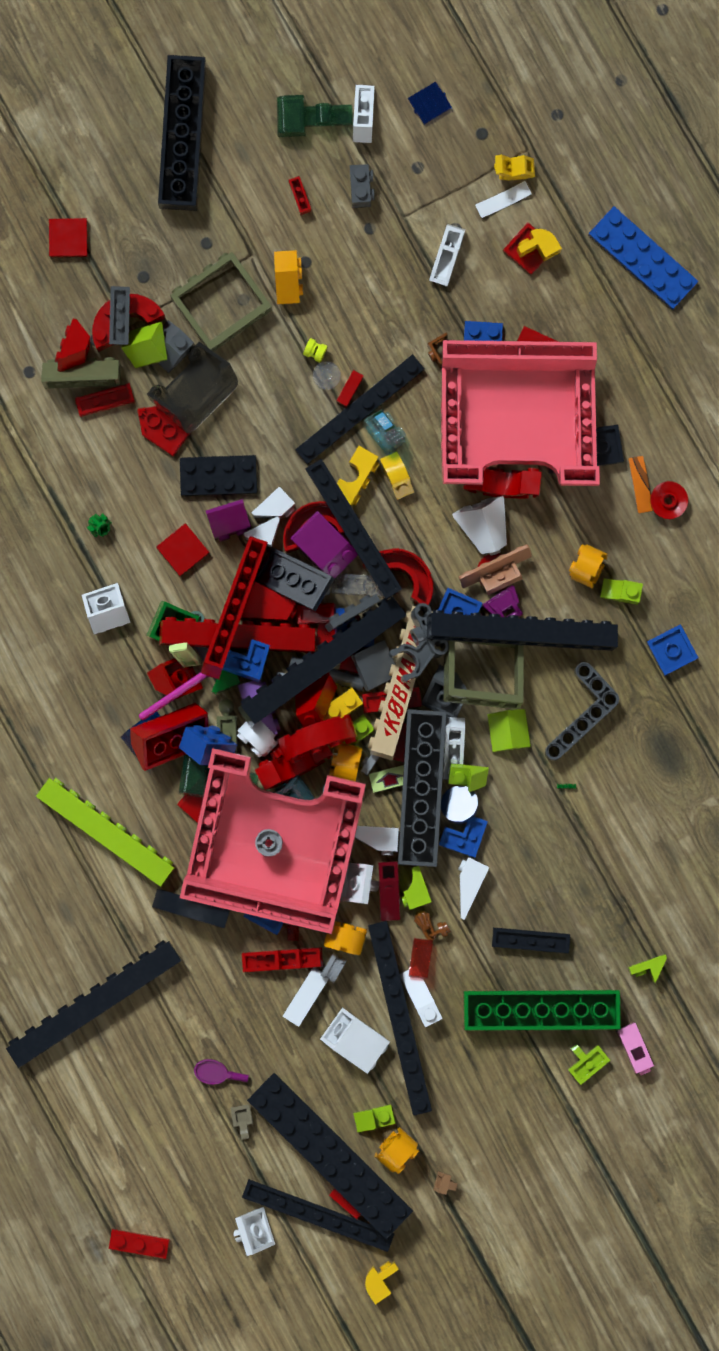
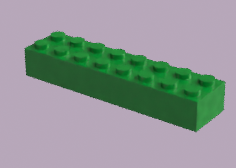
[463,990,620,1030]

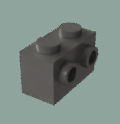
[350,164,374,208]

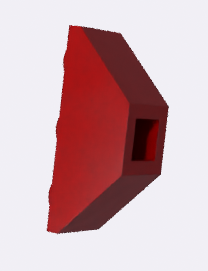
[55,318,90,372]

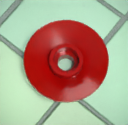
[650,481,688,519]

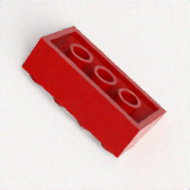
[130,703,209,771]

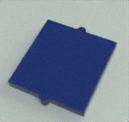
[408,81,452,125]

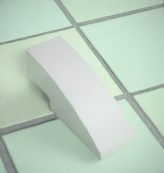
[429,224,465,286]
[283,967,329,1027]

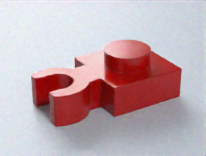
[269,743,282,760]

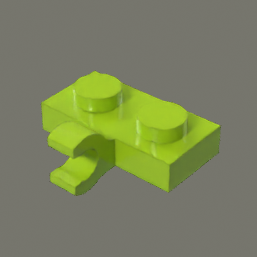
[568,1044,610,1085]

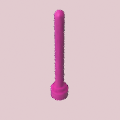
[139,672,210,720]

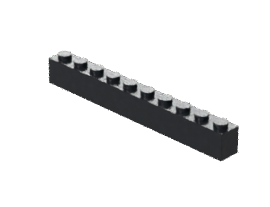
[238,597,406,727]
[427,610,618,651]
[368,921,432,1116]
[6,940,182,1068]

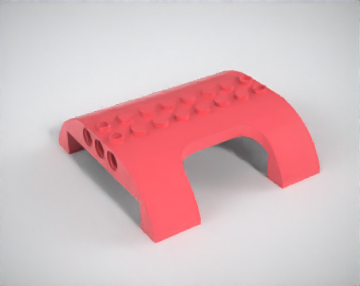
[441,340,600,486]
[180,748,366,934]

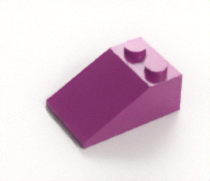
[206,499,251,542]
[290,511,358,579]

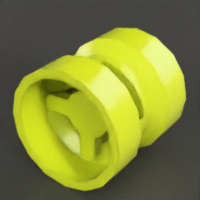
[303,338,328,363]

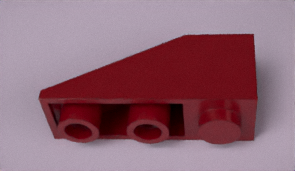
[378,862,400,921]

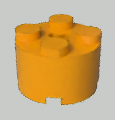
[569,544,608,588]
[329,743,362,782]
[324,921,367,956]
[374,1127,419,1174]

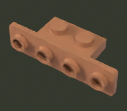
[459,544,532,595]

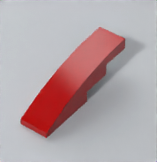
[242,947,323,972]

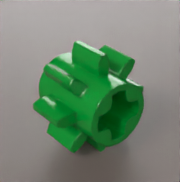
[87,513,112,537]

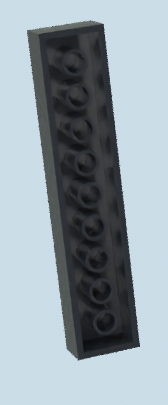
[247,1073,414,1239]

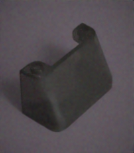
[147,342,238,433]

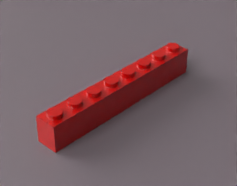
[201,536,268,679]
[159,617,315,653]

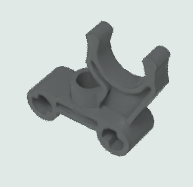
[388,603,448,683]

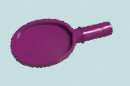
[194,1059,249,1085]

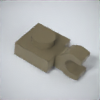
[230,1104,253,1140]

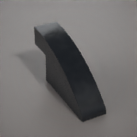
[152,889,230,928]

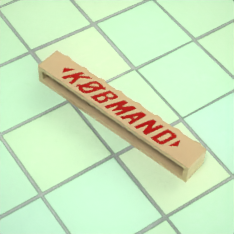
[368,606,433,760]

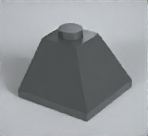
[157,320,195,374]
[421,665,467,718]

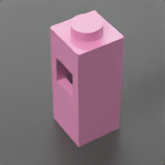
[616,1022,654,1075]

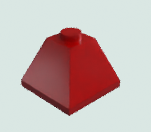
[147,658,203,700]

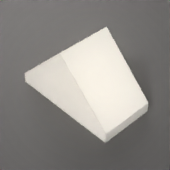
[244,516,280,547]

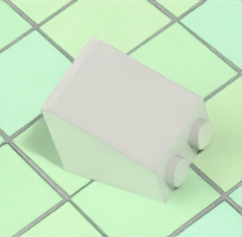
[320,1007,390,1074]

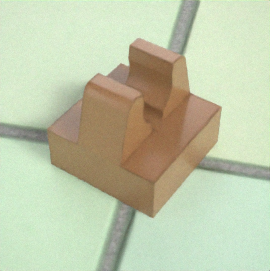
[433,1171,458,1195]

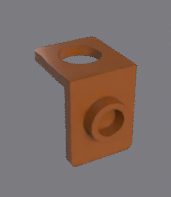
[427,332,448,368]

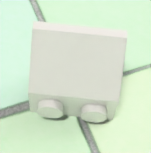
[82,583,130,634]

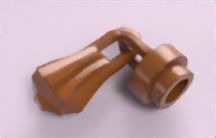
[414,910,451,941]

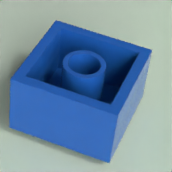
[179,725,237,765]

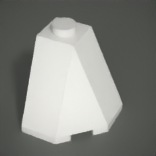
[452,496,507,555]

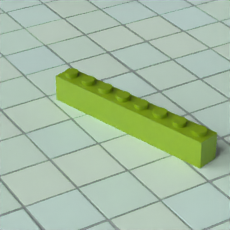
[36,777,175,887]

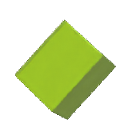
[121,322,167,368]
[487,709,531,752]

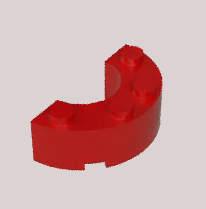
[92,294,166,352]
[463,468,542,499]
[283,501,345,554]
[363,548,433,605]
[278,714,358,763]
[255,746,333,790]

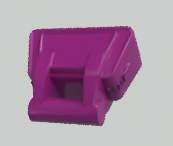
[482,585,523,617]

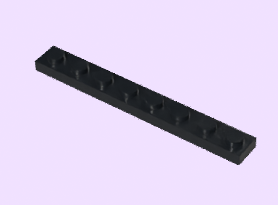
[295,354,425,465]
[305,459,402,600]
[242,1179,395,1252]

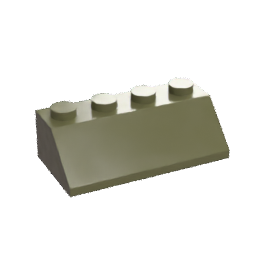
[41,357,121,389]

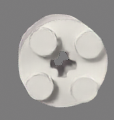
[237,721,279,758]

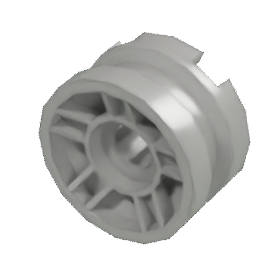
[255,829,283,857]
[320,953,347,983]

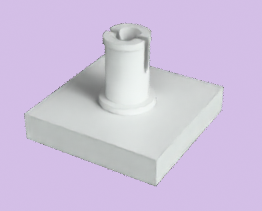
[340,863,379,904]
[234,1207,275,1256]

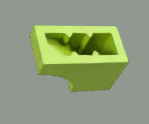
[600,578,643,605]
[401,866,431,910]

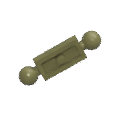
[217,699,238,754]

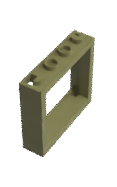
[170,252,272,353]
[444,641,524,709]

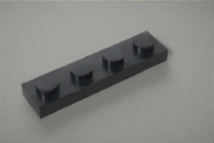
[492,927,570,953]

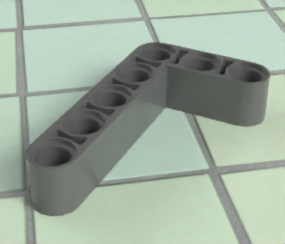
[544,662,619,761]

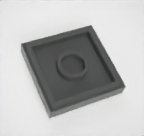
[351,640,395,691]

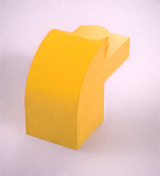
[494,154,535,181]
[517,229,562,261]
[380,452,414,500]
[365,1261,399,1305]

